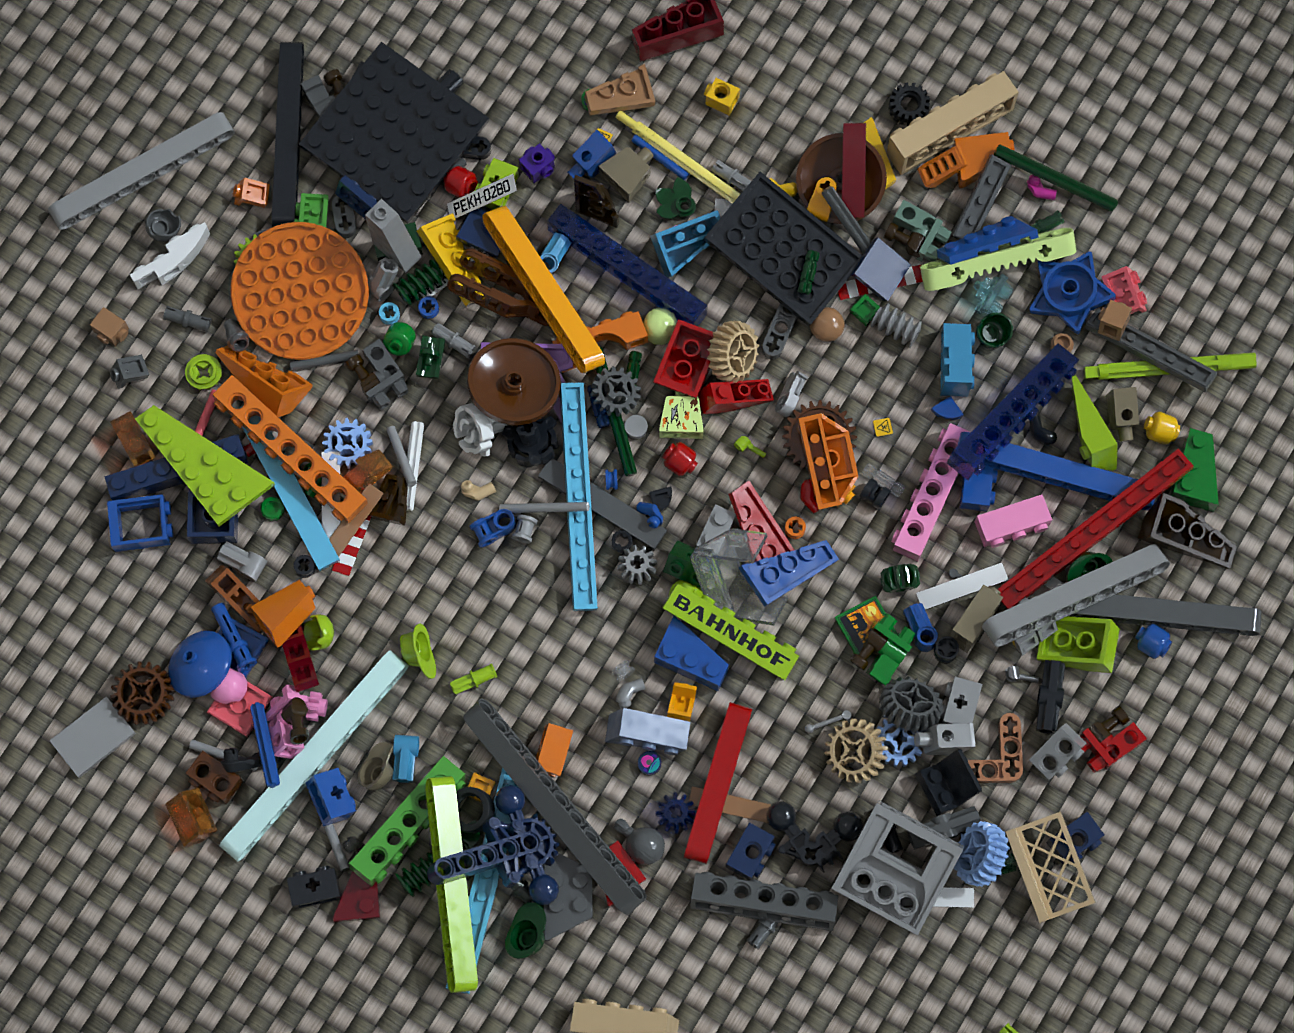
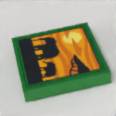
[834,596,898,654]

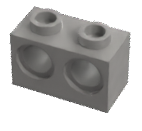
[1029,723,1087,780]

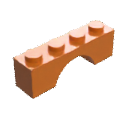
[552,311,648,373]

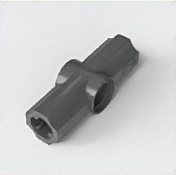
[907,806,981,850]

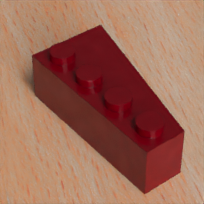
[632,0,724,62]

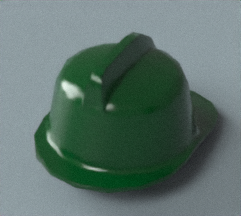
[1067,551,1113,582]
[505,902,546,959]

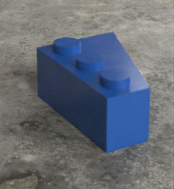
[654,615,729,691]

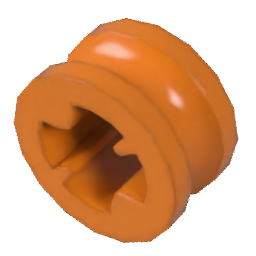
[785,516,806,539]

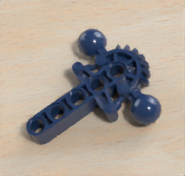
[427,785,559,905]

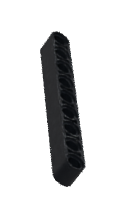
[272,42,304,227]

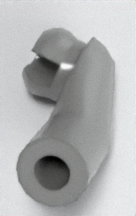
[616,678,645,708]

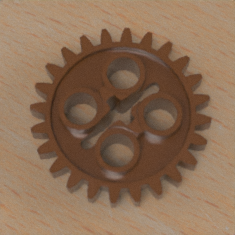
[782,400,857,474]

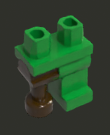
[849,613,915,686]

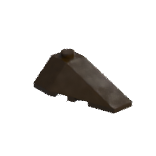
[1138,493,1237,569]

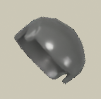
[145,209,181,242]

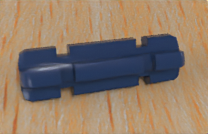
[587,385,610,428]

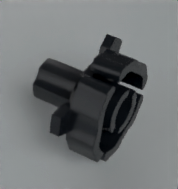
[502,416,559,468]

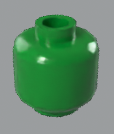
[383,322,416,356]

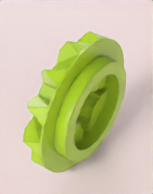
[185,354,222,390]

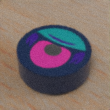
[638,751,661,776]

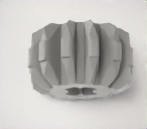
[618,545,657,585]

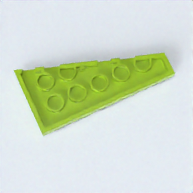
[135,405,275,527]

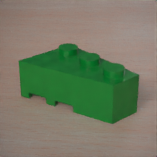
[1170,428,1219,512]

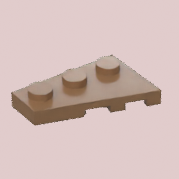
[584,64,655,115]

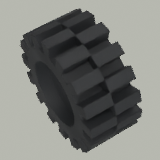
[889,82,930,126]

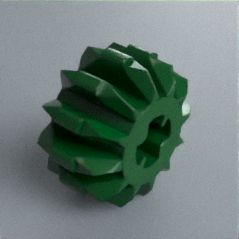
[880,564,920,593]

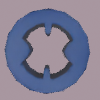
[418,296,439,319]
[605,469,618,490]

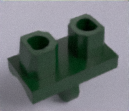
[416,335,445,380]

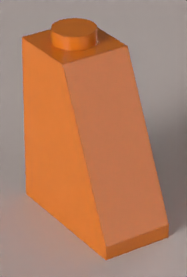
[953,132,1014,188]
[251,580,316,648]

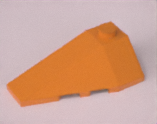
[215,346,313,417]

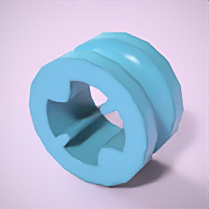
[379,302,400,325]

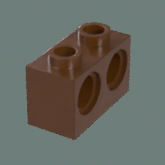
[185,750,244,805]

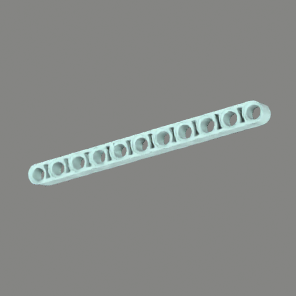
[220,650,409,862]

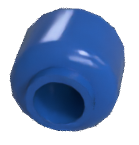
[1135,624,1172,659]

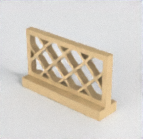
[1006,812,1096,923]

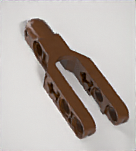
[447,248,580,326]

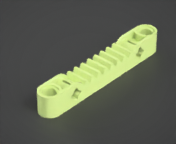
[920,228,1077,291]

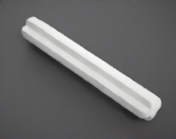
[404,421,424,511]

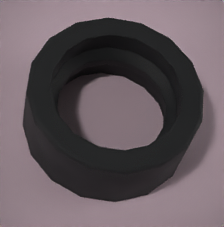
[456,787,495,834]

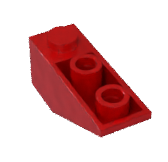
[698,379,774,414]

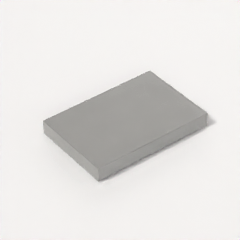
[50,696,136,778]

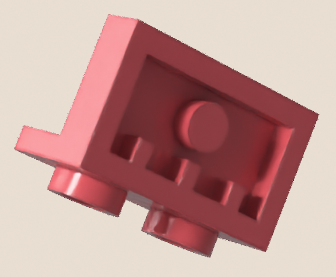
[1101,266,1147,314]

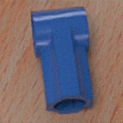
[903,603,938,652]

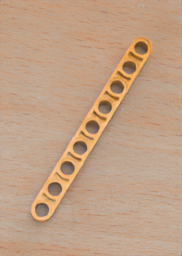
[482,206,605,373]

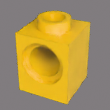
[704,78,740,116]

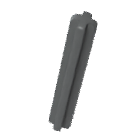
[822,186,871,255]

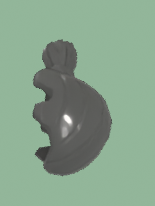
[614,818,665,865]

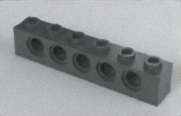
[690,872,839,931]

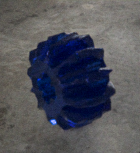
[655,792,696,834]

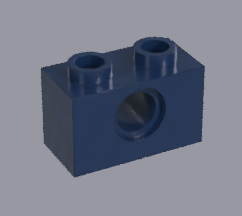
[1046,812,1105,865]
[726,822,776,880]

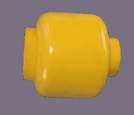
[1144,412,1180,445]

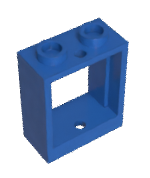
[107,494,174,552]

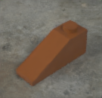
[205,565,262,633]

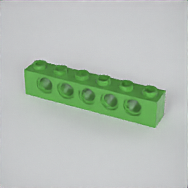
[349,756,466,887]

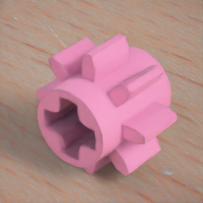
[306,691,328,722]

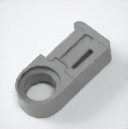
[775,371,808,417]

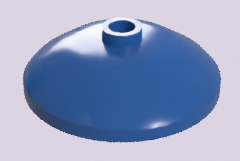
[168,631,232,698]

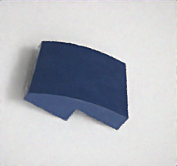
[456,206,501,259]

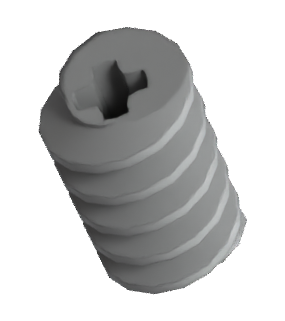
[870,303,922,348]

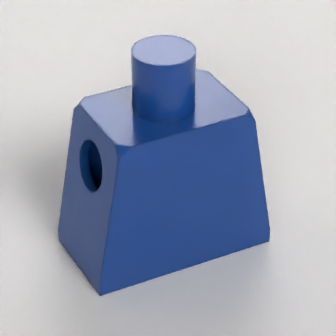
[567,130,617,180]

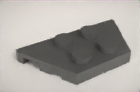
[544,853,593,941]

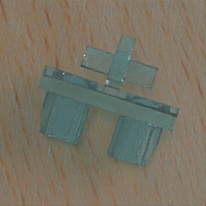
[973,274,1014,314]

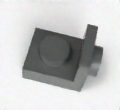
[110,354,150,389]

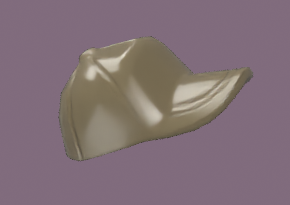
[358,742,393,790]

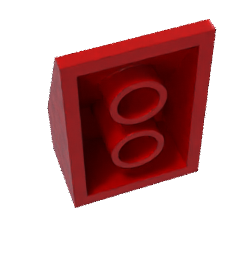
[653,319,713,399]

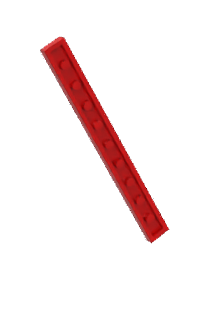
[997,448,1194,609]

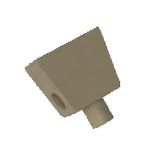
[599,147,654,202]
[1106,387,1139,442]

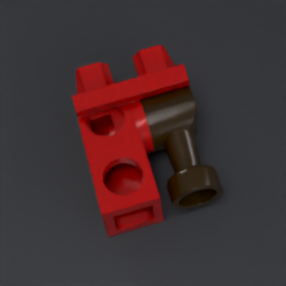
[1080,706,1147,773]

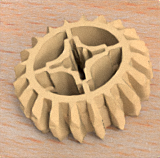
[707,320,760,383]
[824,719,889,783]

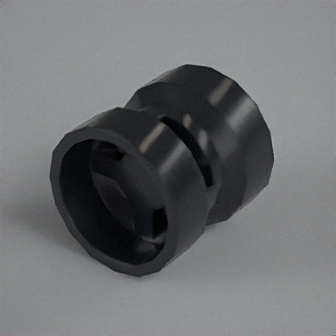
[859,478,891,510]
[934,636,959,664]

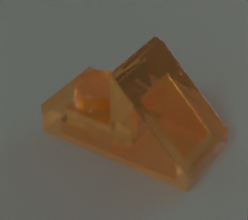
[343,450,394,494]

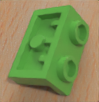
[295,193,329,227]

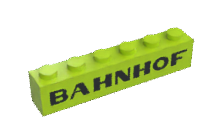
[662,582,799,680]

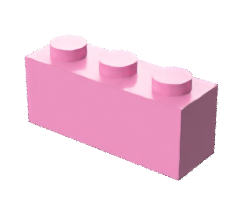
[975,494,1052,548]

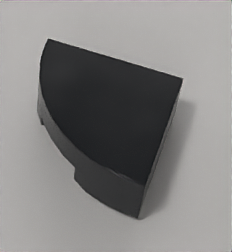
[649,486,672,513]

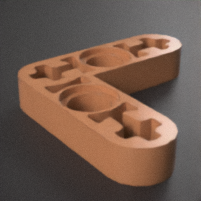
[968,713,1023,783]

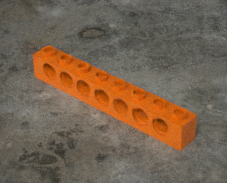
[212,375,368,524]

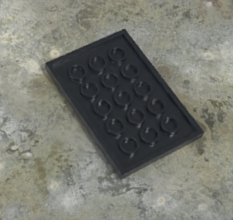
[703,171,863,327]

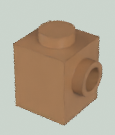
[1098,300,1132,341]
[90,307,129,347]

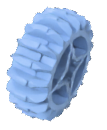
[954,821,1010,887]

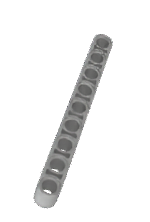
[48,112,235,230]
[982,544,1170,647]

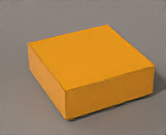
[467,773,496,803]

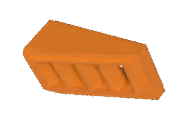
[917,145,968,188]

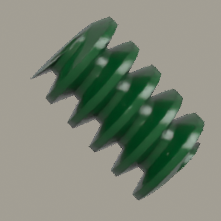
[393,259,444,305]
[394,852,434,897]

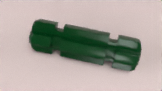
[798,250,820,295]
[626,351,642,391]

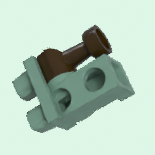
[883,200,952,262]

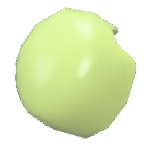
[643,308,677,345]

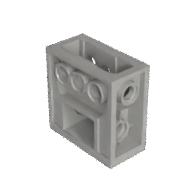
[831,800,964,935]

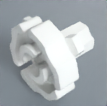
[453,403,507,456]

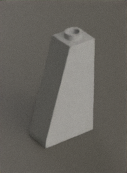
[365,199,421,273]

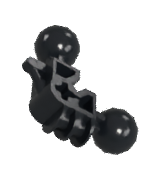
[766,801,864,873]

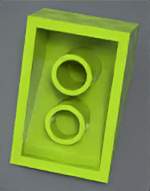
[1036,617,1120,673]

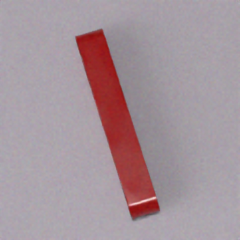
[684,702,752,864]

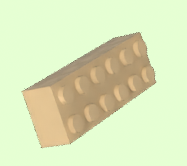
[886,71,1019,175]

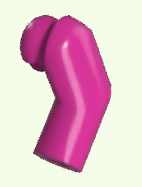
[1027,174,1057,201]

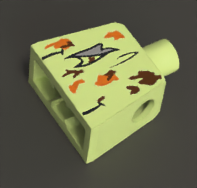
[659,391,703,439]

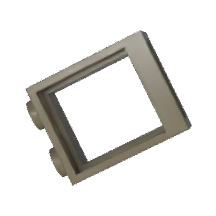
[950,584,1003,653]

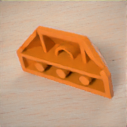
[798,413,859,510]

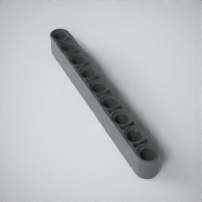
[1067,594,1261,636]

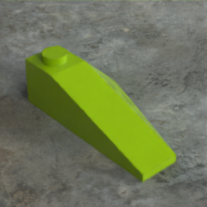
[1072,375,1118,471]

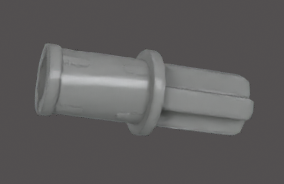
[711,160,751,191]
[432,323,476,358]

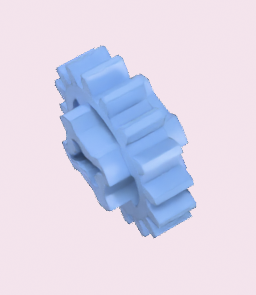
[322,418,373,469]
[877,719,922,767]

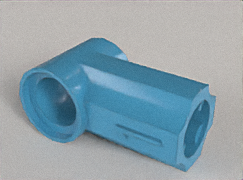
[540,232,571,274]
[393,735,419,783]

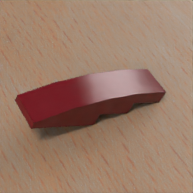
[842,123,866,218]
[282,625,319,692]

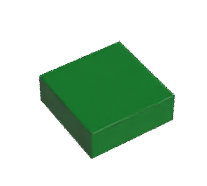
[849,294,880,326]

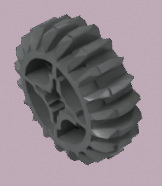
[879,676,943,734]

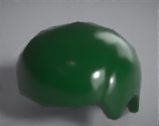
[976,313,1013,348]

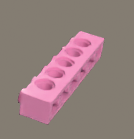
[891,423,972,562]

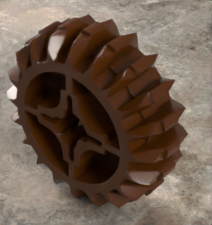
[110,661,175,725]

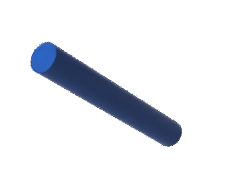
[631,134,689,180]

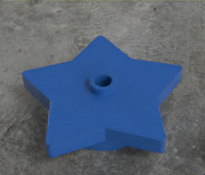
[1030,251,1116,334]

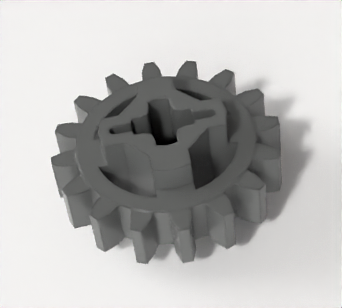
[590,366,641,417]

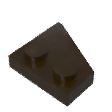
[368,474,408,526]

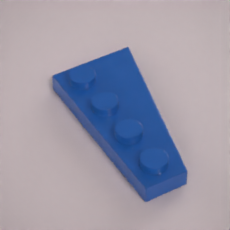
[937,216,1039,265]

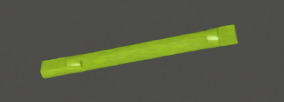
[1083,352,1257,380]

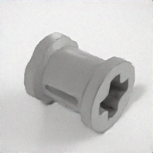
[511,514,538,544]

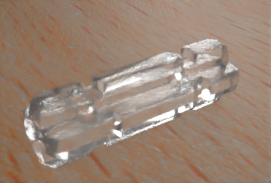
[862,463,905,497]

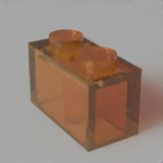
[110,411,156,467]
[165,788,217,847]

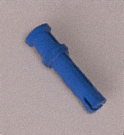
[211,603,257,672]

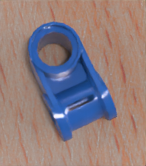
[469,509,516,548]

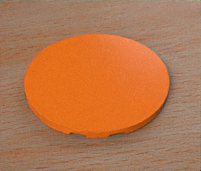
[231,222,369,360]

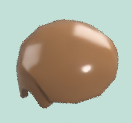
[809,307,845,342]

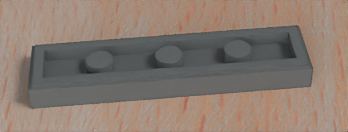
[951,155,1011,240]

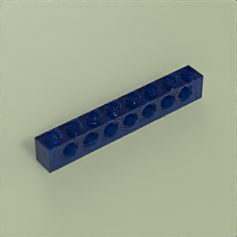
[547,204,708,326]
[947,343,1079,480]

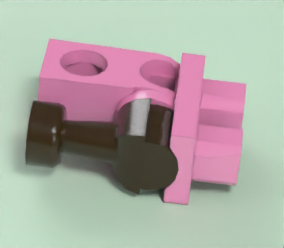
[266,685,310,759]

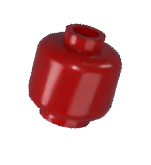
[443,166,478,198]
[662,442,698,476]

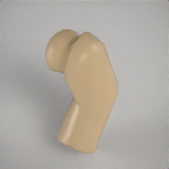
[461,480,496,501]

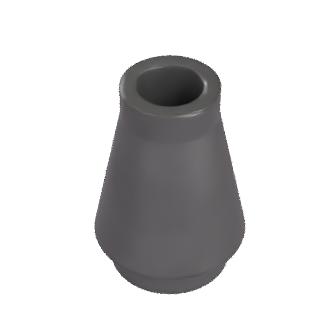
[224,319,249,352]

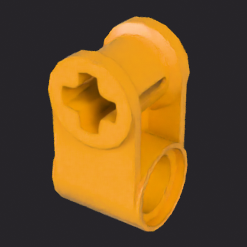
[807,177,837,222]

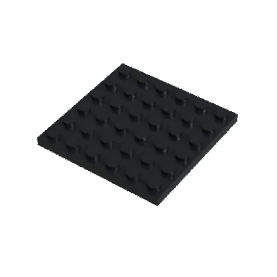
[299,41,489,224]

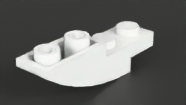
[130,222,210,289]

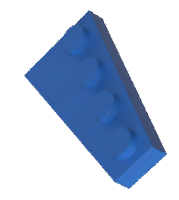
[739,540,839,607]

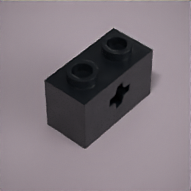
[287,866,341,909]

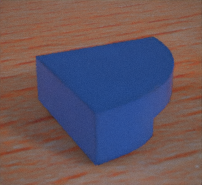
[931,396,964,420]

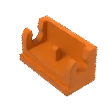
[536,723,573,777]

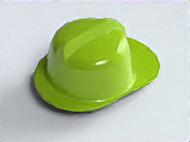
[400,623,436,679]

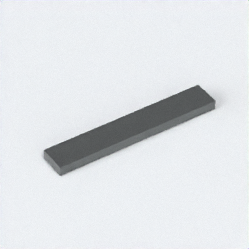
[1085,308,1217,392]
[538,459,667,551]

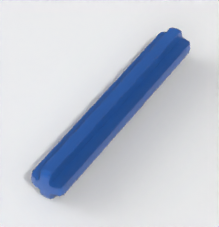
[250,702,280,788]

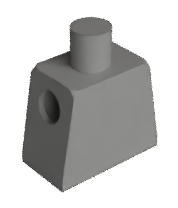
[914,723,976,756]

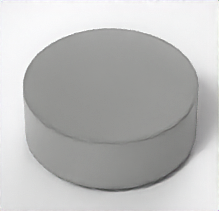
[625,415,648,439]

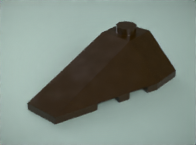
[574,175,619,228]

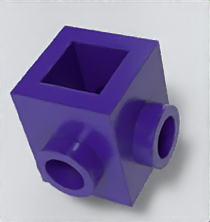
[519,143,555,184]

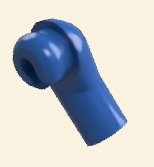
[636,502,663,529]

